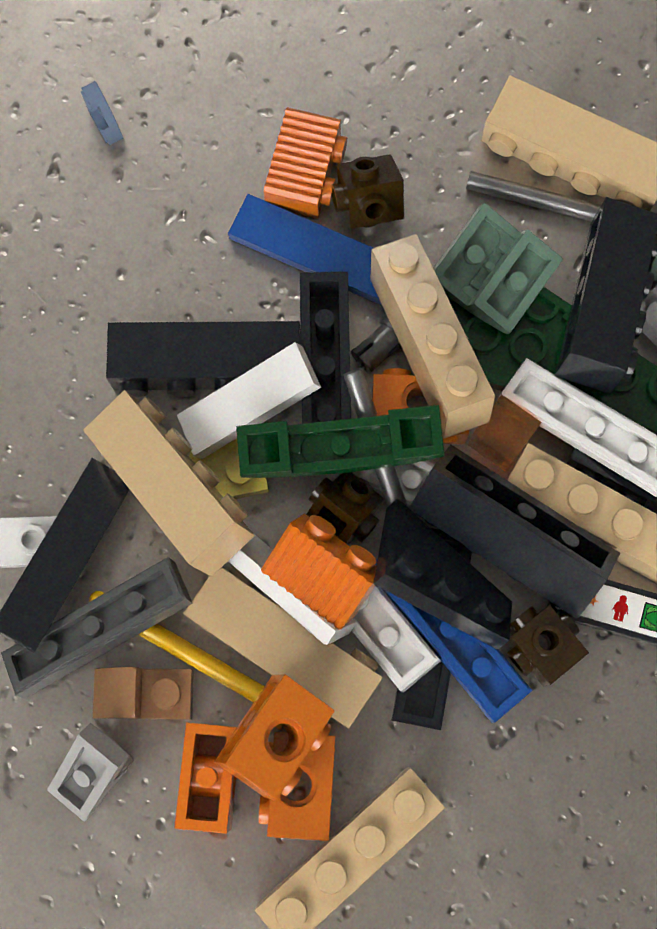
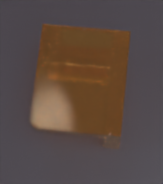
[468,394,542,472]

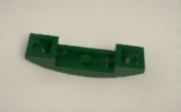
[236,405,445,478]

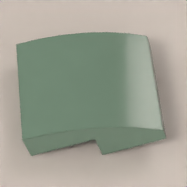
[433,203,563,334]

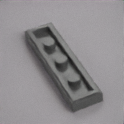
[1,557,193,699]

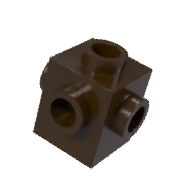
[331,154,404,229]
[306,472,385,545]
[507,605,589,687]

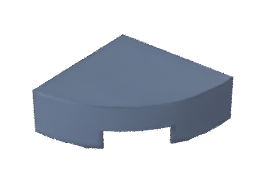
[81,81,123,145]

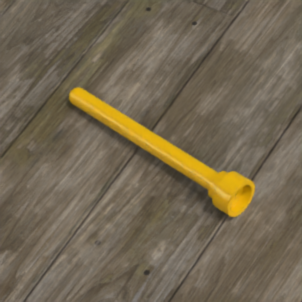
[89,591,284,730]

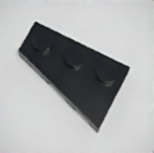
[374,498,512,649]

